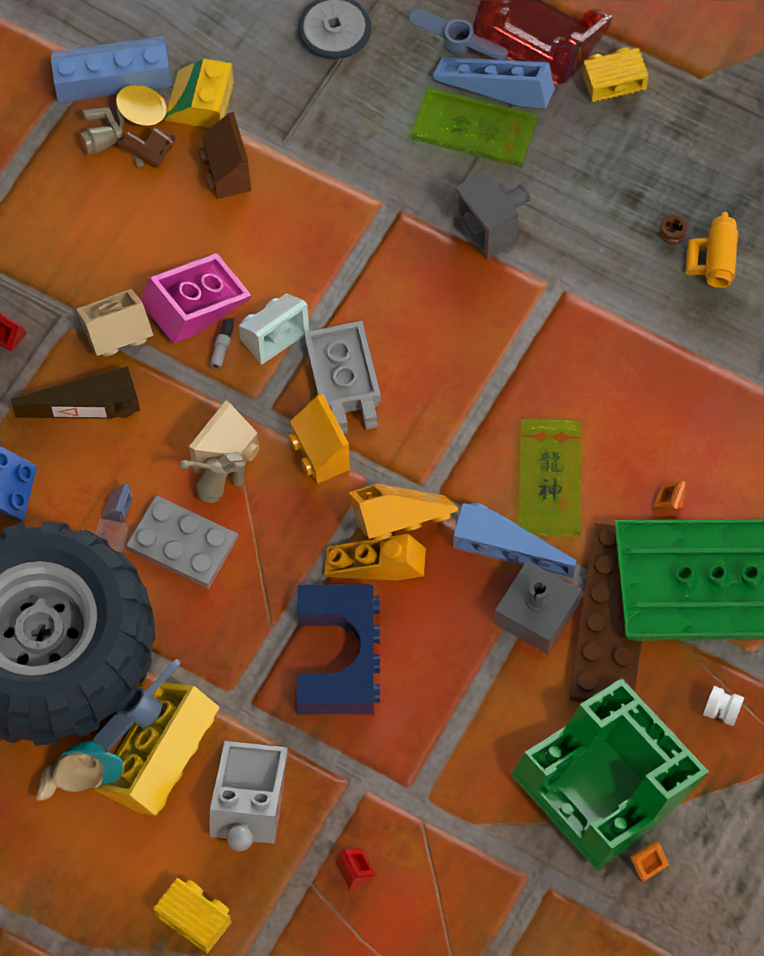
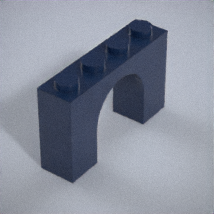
[297,584,380,715]

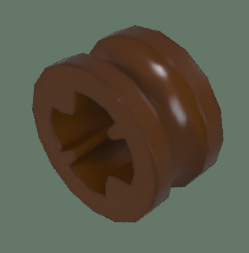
[659,215,687,245]

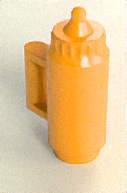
[685,212,738,288]

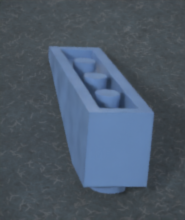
[433,57,555,108]
[453,503,576,578]

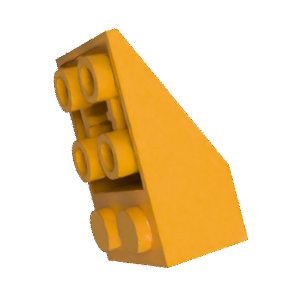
[349,483,458,540]

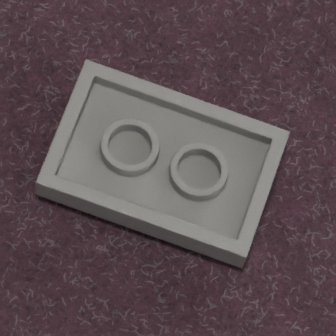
[126,495,238,589]

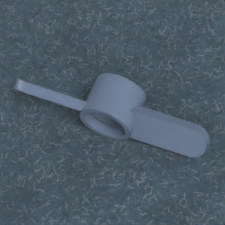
[410,8,508,60]
[94,658,182,752]

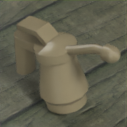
[80,107,144,168]
[179,452,246,503]

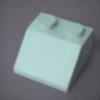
[238,294,309,365]

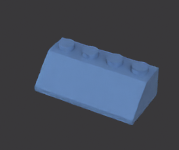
[51,36,172,103]

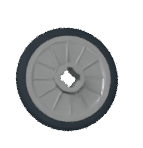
[298,0,372,59]

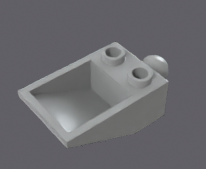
[210,741,288,852]

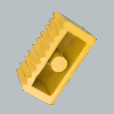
[582,48,648,102]
[153,878,231,954]

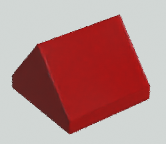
[0,312,27,351]
[335,848,376,890]

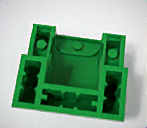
[510,678,709,870]

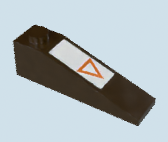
[10,366,140,419]

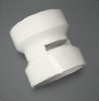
[703,686,744,727]

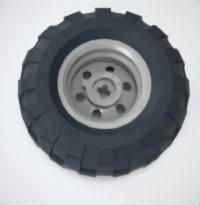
[0,521,155,746]

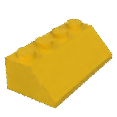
[95,683,219,816]

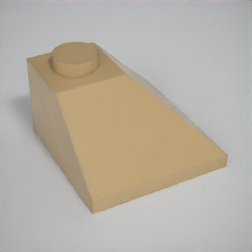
[189,401,260,476]

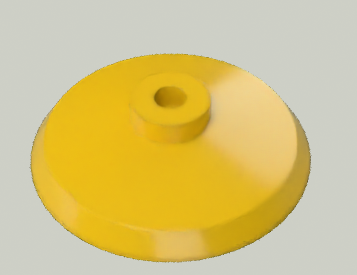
[116,85,167,126]

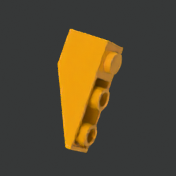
[324,534,426,581]

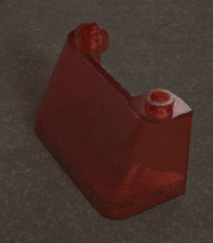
[473,0,613,84]

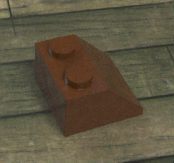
[198,112,251,199]

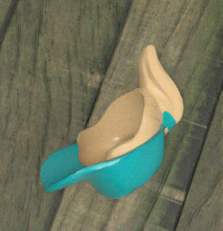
[36,741,123,800]

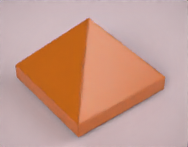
[652,480,686,512]
[630,839,669,883]

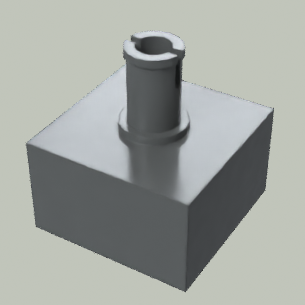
[455,170,531,260]
[494,560,582,654]

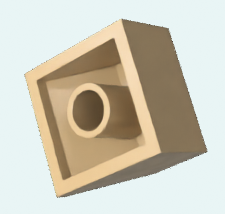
[76,288,153,356]

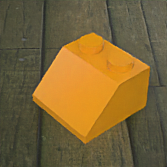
[288,393,350,484]

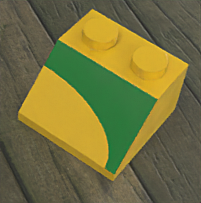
[165,59,234,128]

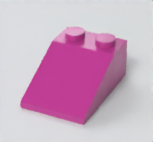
[140,253,252,344]

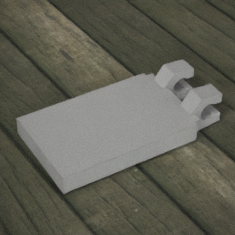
[304,321,381,434]

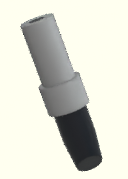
[210,318,234,369]

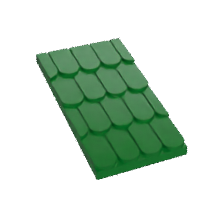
[615,520,764,641]

